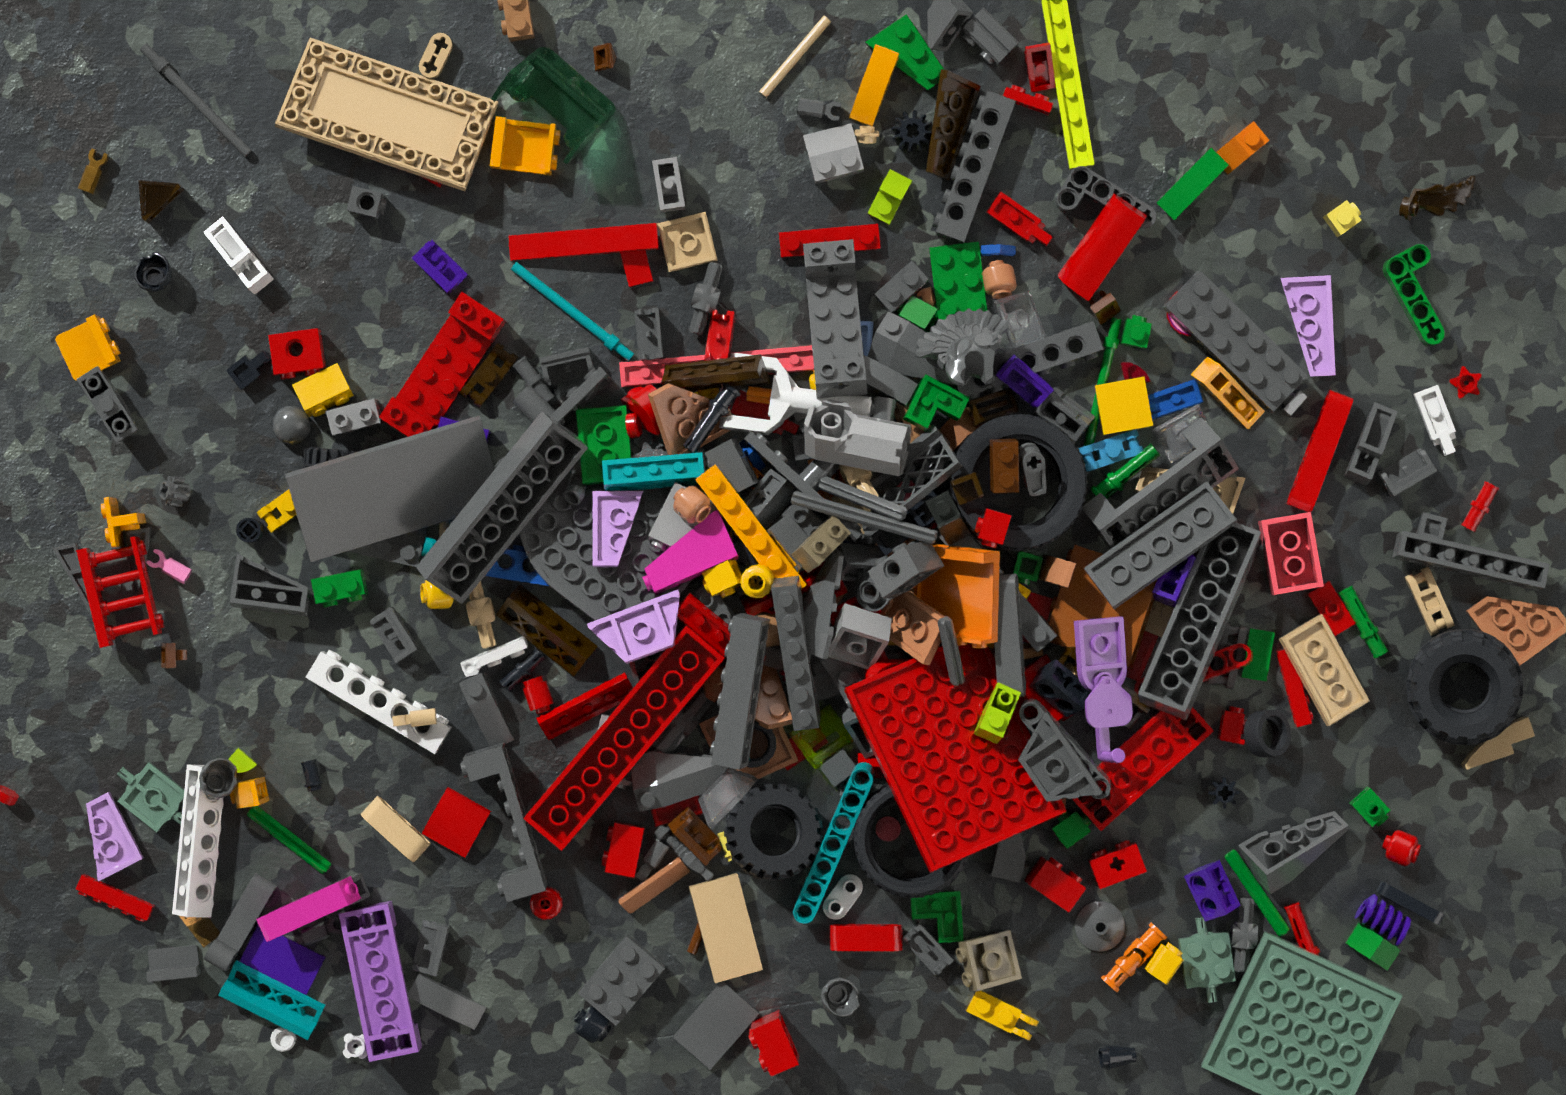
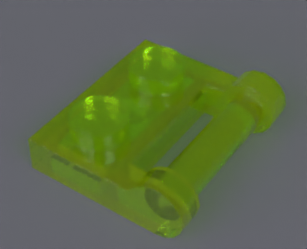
[789,704,854,769]

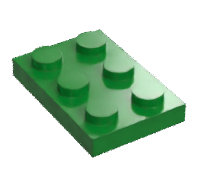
[929,242,987,320]
[576,405,631,485]

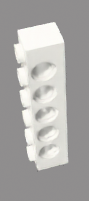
[306,650,452,754]
[172,764,224,917]

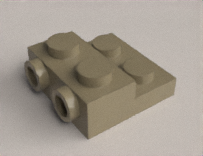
[956,930,1022,991]

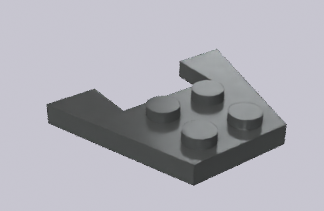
[52,527,151,613]

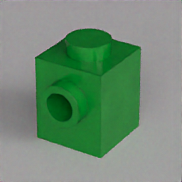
[897,295,938,333]
[1120,315,1152,350]
[1011,551,1043,585]
[1349,787,1391,827]
[1051,809,1091,849]

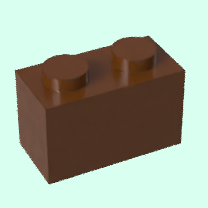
[990,439,1019,493]

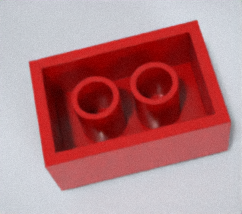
[748,1010,799,1076]

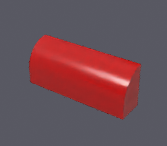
[1058,193,1147,301]

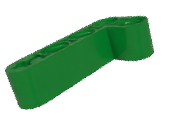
[1383,244,1445,346]

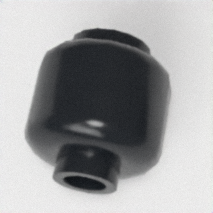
[573,1006,611,1043]

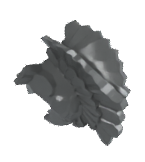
[915,308,1009,386]

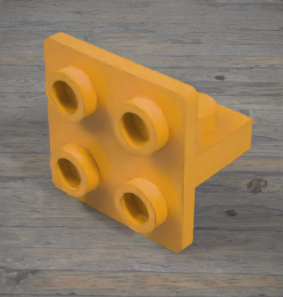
[101,497,146,548]

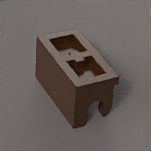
[668,806,722,866]

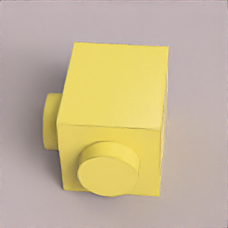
[1323,200,1361,237]

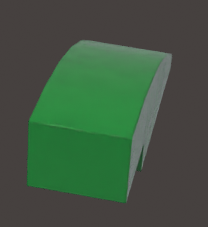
[1157,147,1229,220]

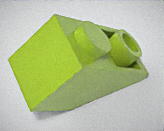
[974,682,1021,744]

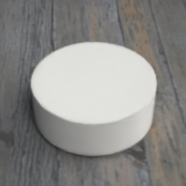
[271,1026,297,1052]

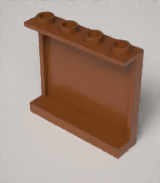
[1047,545,1158,669]

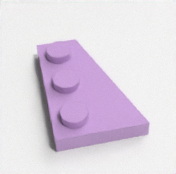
[593,491,643,567]
[86,792,144,881]

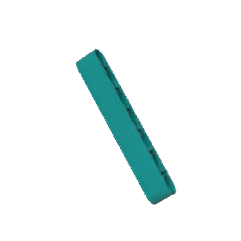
[793,762,875,924]

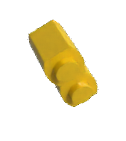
[1145,942,1184,985]

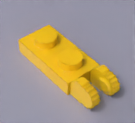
[966,990,1039,1040]

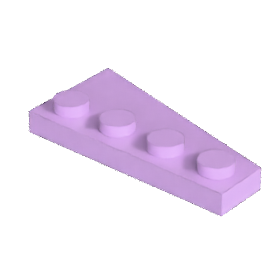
[1281,275,1336,377]

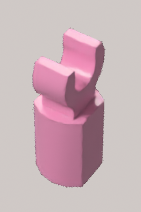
[146,549,192,585]

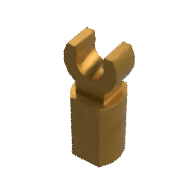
[78,148,109,194]

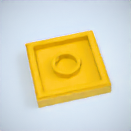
[1094,377,1153,435]

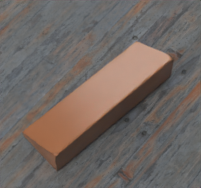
[618,856,690,914]

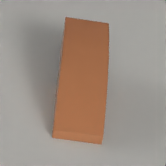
[1038,555,1076,588]

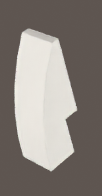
[204,217,274,295]

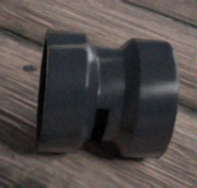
[236,518,264,543]

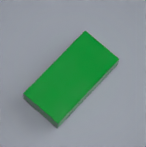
[1241,628,1275,682]

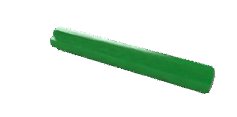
[247,806,331,874]
[1225,850,1290,937]

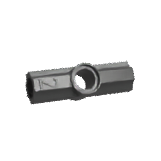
[652,687,714,754]

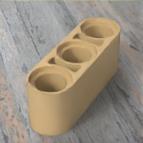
[361,796,431,862]

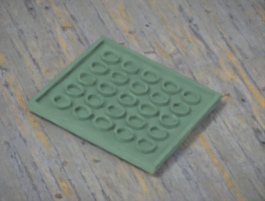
[1201,931,1402,1095]

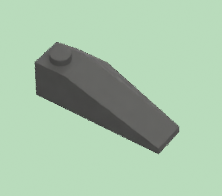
[631,750,739,812]

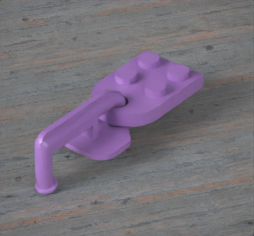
[1074,617,1133,763]

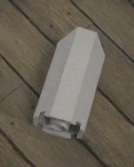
[804,399,911,476]

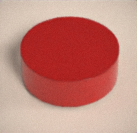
[625,413,642,439]
[0,785,19,806]

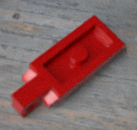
[986,192,1053,246]
[730,390,800,435]

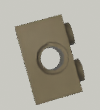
[791,516,851,573]

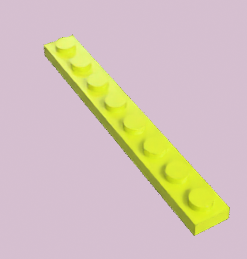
[1041,0,1095,170]

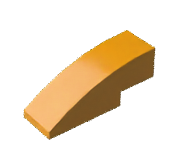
[849,44,899,126]

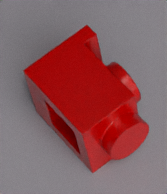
[1217,706,1247,745]

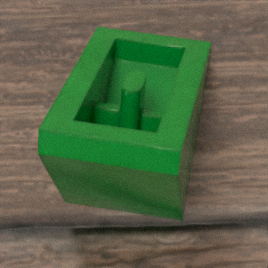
[1345,922,1401,971]

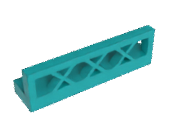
[602,452,704,491]
[218,960,326,1040]

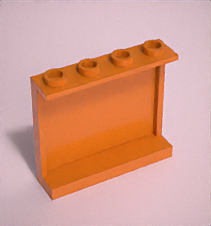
[906,543,1000,648]

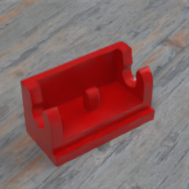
[704,310,736,361]

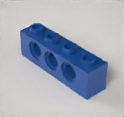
[485,545,549,586]

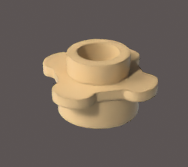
[854,126,879,144]

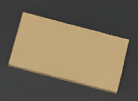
[1279,614,1370,726]
[689,873,763,983]

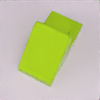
[867,169,912,225]

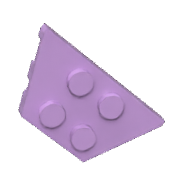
[587,590,680,664]

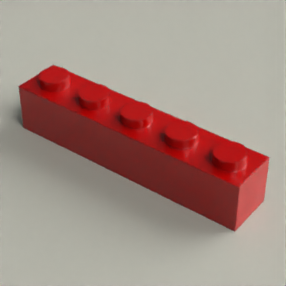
[1276,649,1314,727]
[76,874,155,922]

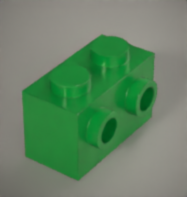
[311,569,368,608]

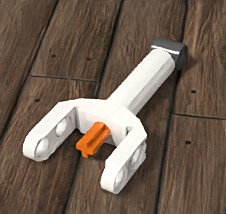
[719,353,897,435]

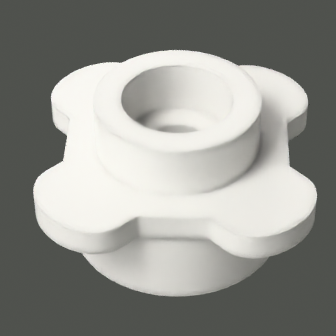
[343,1033,367,1059]

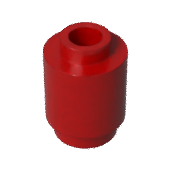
[523,676,554,714]

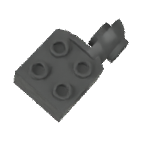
[854,540,944,612]

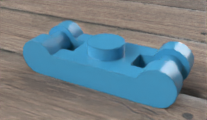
[1078,429,1144,472]

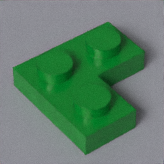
[903,374,970,431]
[911,890,964,943]

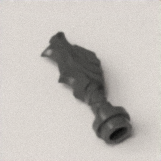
[654,824,714,882]

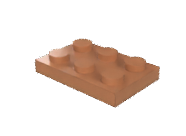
[880,591,945,665]

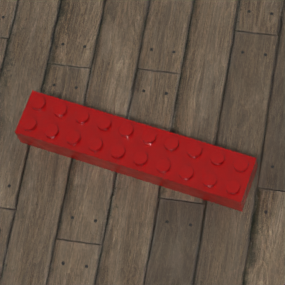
[523,625,725,851]

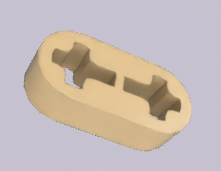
[419,33,453,79]

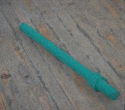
[511,262,635,361]

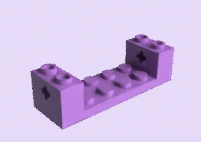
[339,901,422,1062]

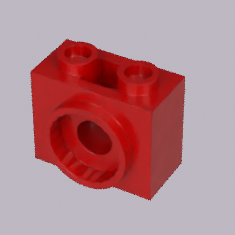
[268,328,326,380]

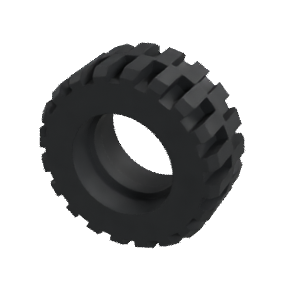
[724,783,823,881]

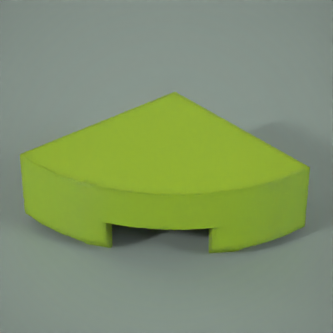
[228,748,258,773]

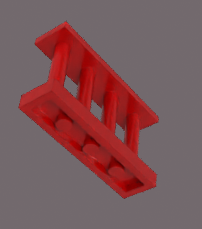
[76,536,164,648]

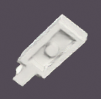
[1413,385,1456,456]
[460,636,528,677]

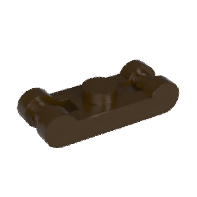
[459,342,519,409]

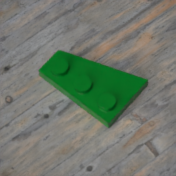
[865,14,943,91]

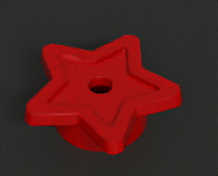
[1450,366,1482,399]

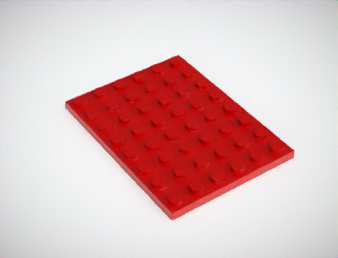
[844,643,1067,873]

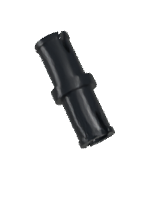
[500,647,547,692]

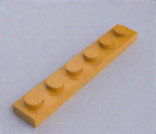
[695,464,807,589]

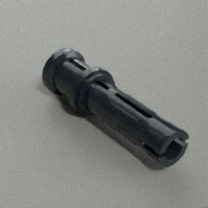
[683,382,741,453]

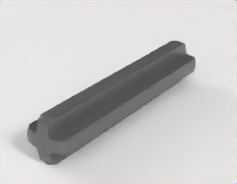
[937,616,965,686]

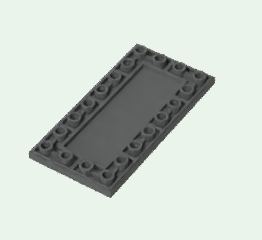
[285,416,494,562]

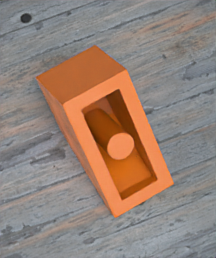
[1217,121,1269,175]

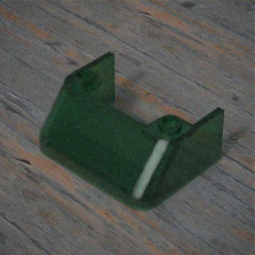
[491,47,616,164]

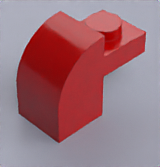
[620,384,661,436]

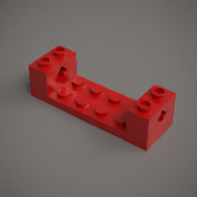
[379,292,507,437]
[1072,707,1214,831]

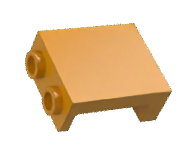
[490,116,561,176]

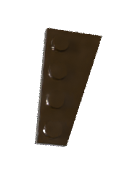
[926,69,981,180]

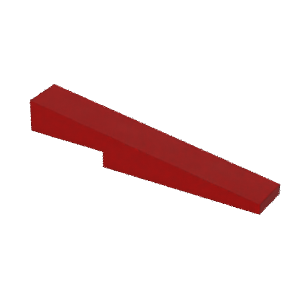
[508,223,659,261]

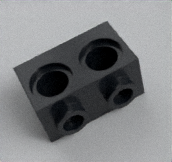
[1029,659,1091,717]

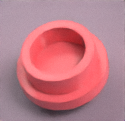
[876,816,901,841]

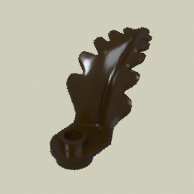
[1399,175,1476,221]

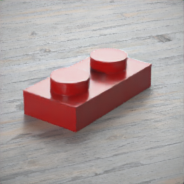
[1003,85,1053,116]

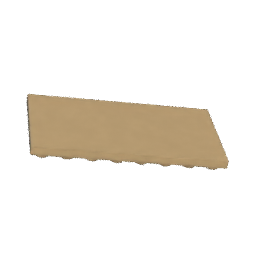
[275,38,498,191]

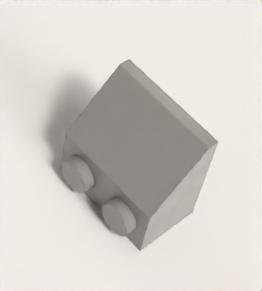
[803,123,864,184]
[828,604,892,669]

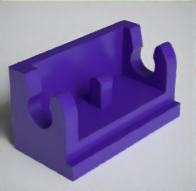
[412,240,468,294]
[995,354,1054,408]

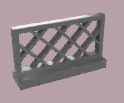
[870,425,963,518]

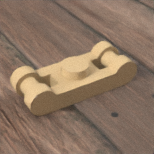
[1405,567,1454,636]

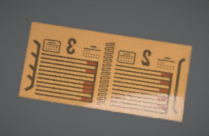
[179,916,220,948]

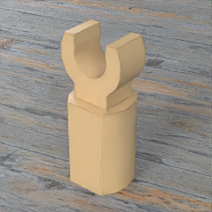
[392,708,437,727]

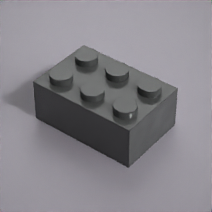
[578,934,666,1026]

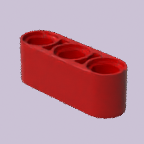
[830,924,903,951]

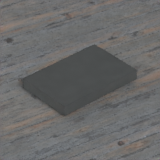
[673,981,760,1070]

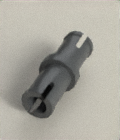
[512,356,555,402]

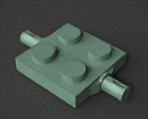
[117,762,184,832]
[1178,917,1236,1003]

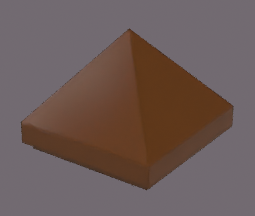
[593,43,617,72]

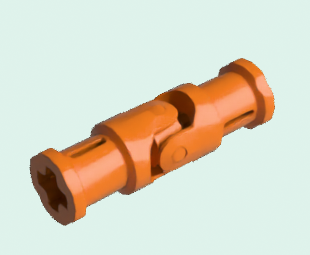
[1101,923,1167,992]

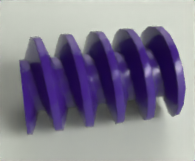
[1354,894,1411,947]

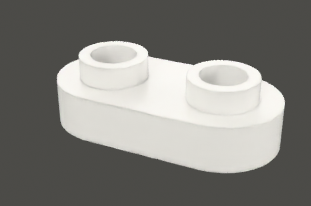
[823,874,863,920]

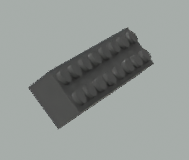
[416,411,588,604]
[1138,523,1262,720]

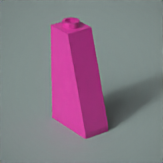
[642,510,738,595]
[256,876,361,942]

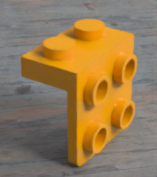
[55,314,121,380]

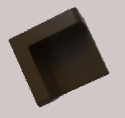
[950,472,984,505]

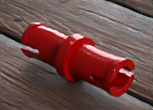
[1461,481,1499,532]

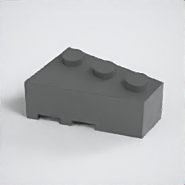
[230,554,311,617]

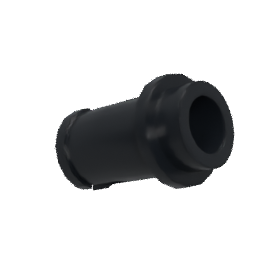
[301,759,324,792]

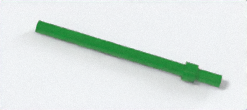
[1082,317,1121,463]

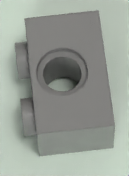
[652,157,686,213]
[326,399,384,436]

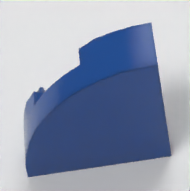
[981,244,1016,256]
[739,440,766,471]

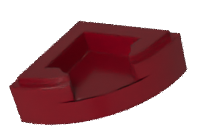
[1120,362,1150,383]

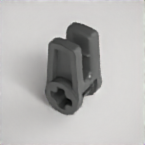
[1018,443,1047,496]

